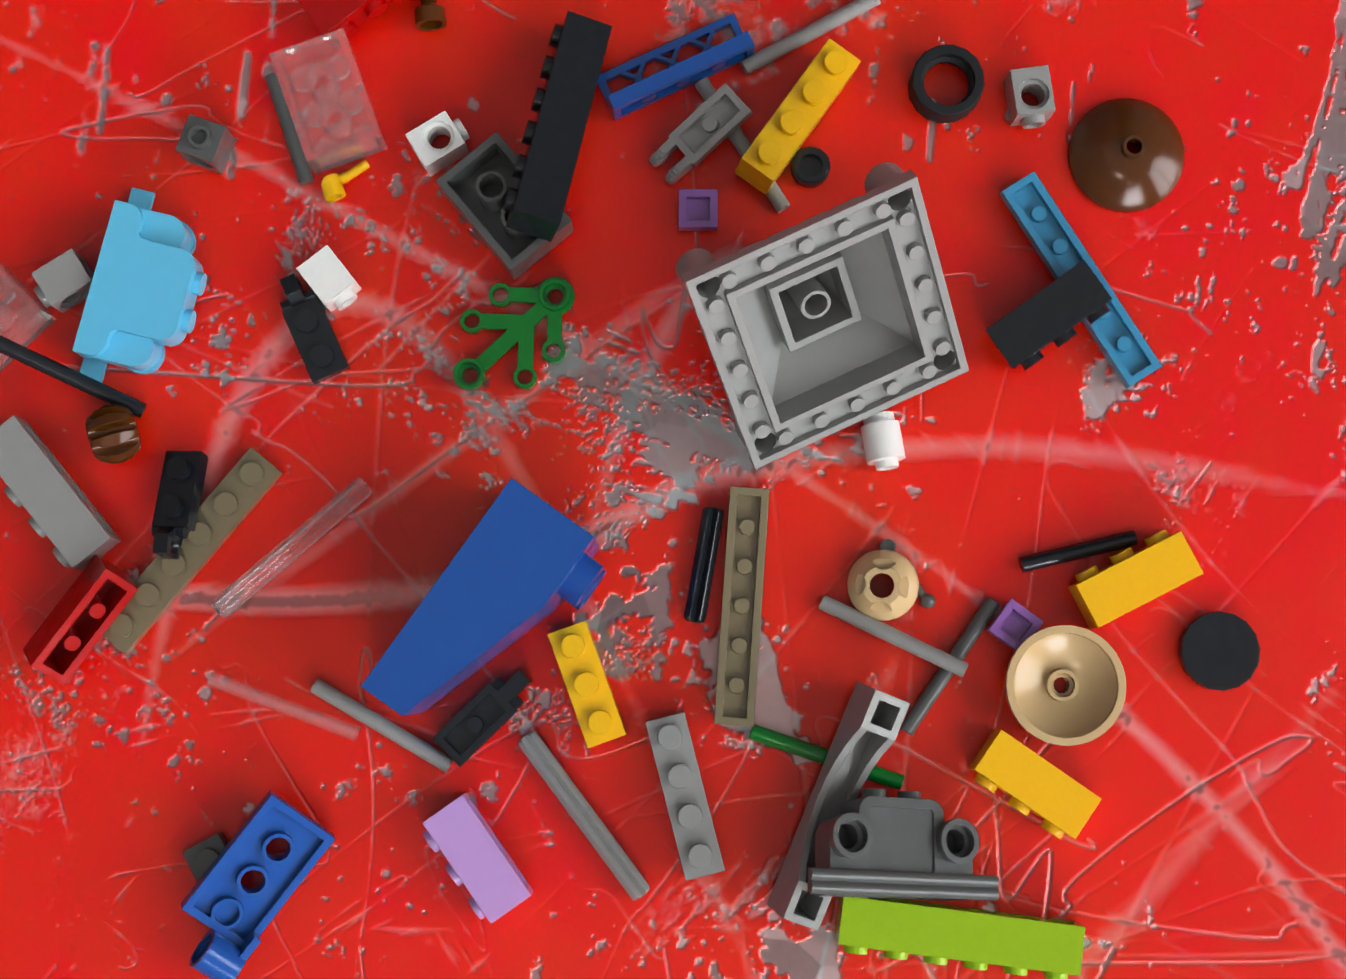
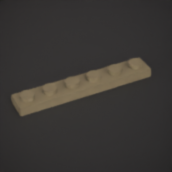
[103,447,284,654]
[714,486,770,727]

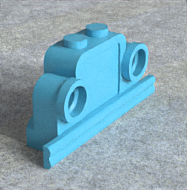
[72,187,207,383]

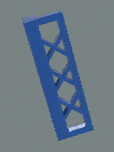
[597,13,754,121]

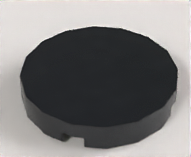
[1178,612,1260,691]

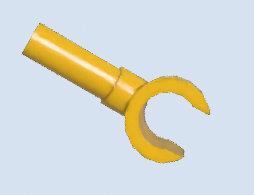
[321,160,370,203]

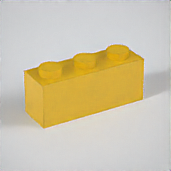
[1068,529,1204,629]
[547,621,627,749]
[968,729,1102,839]

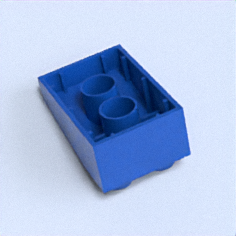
[361,478,607,716]

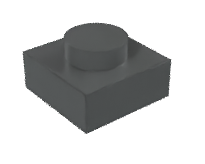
[183,832,228,882]

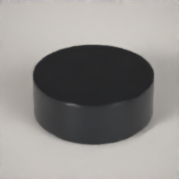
[791,147,830,188]

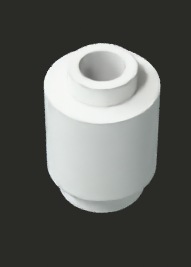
[861,411,906,471]

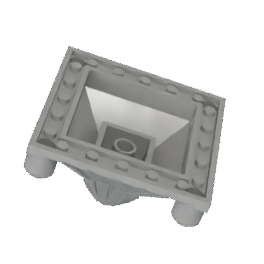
[675,162,969,469]

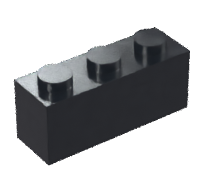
[985,260,1112,371]

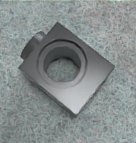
[175,114,236,175]

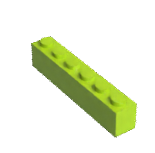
[834,897,1086,979]

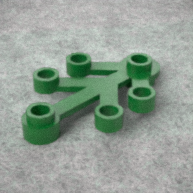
[453,277,575,391]

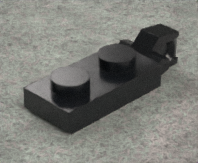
[280,273,351,384]
[152,451,208,559]
[433,669,532,767]

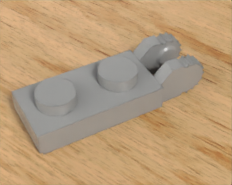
[649,83,753,185]

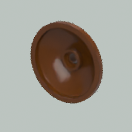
[1068,98,1184,213]

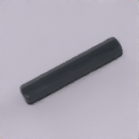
[684,507,724,623]

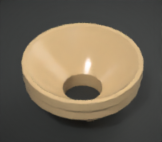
[847,549,919,621]

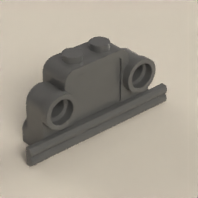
[808,789,999,901]

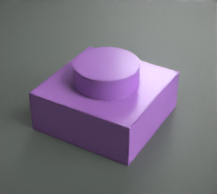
[678,189,718,231]
[986,598,1044,651]

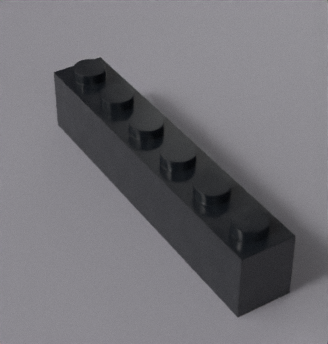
[503,11,612,242]

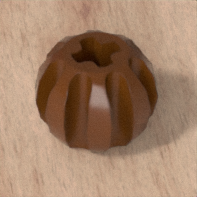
[85,404,142,463]

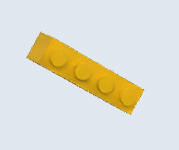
[734,38,861,195]

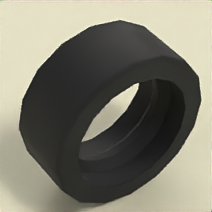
[908,45,985,124]

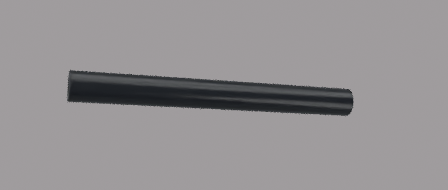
[0,335,147,418]

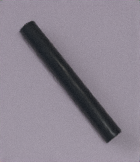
[1019,530,1138,573]

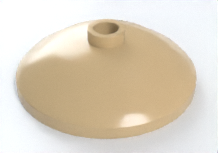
[1005,625,1126,746]

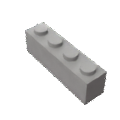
[0,415,122,570]
[645,711,725,881]

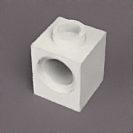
[405,111,470,177]
[296,245,362,312]

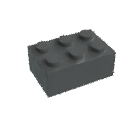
[436,132,574,280]

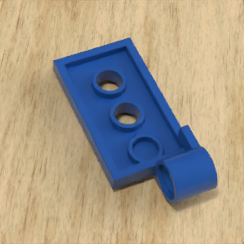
[181,791,335,979]

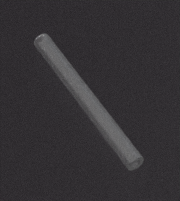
[207,671,361,741]

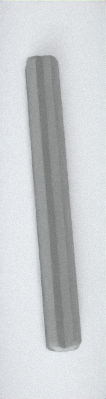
[518,731,650,900]

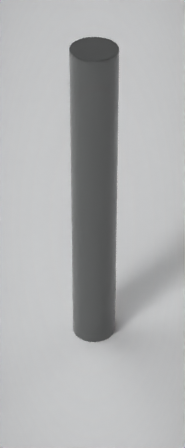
[265,72,315,186]

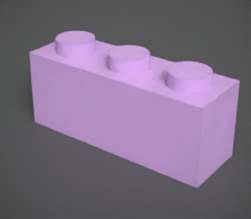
[422,793,534,924]

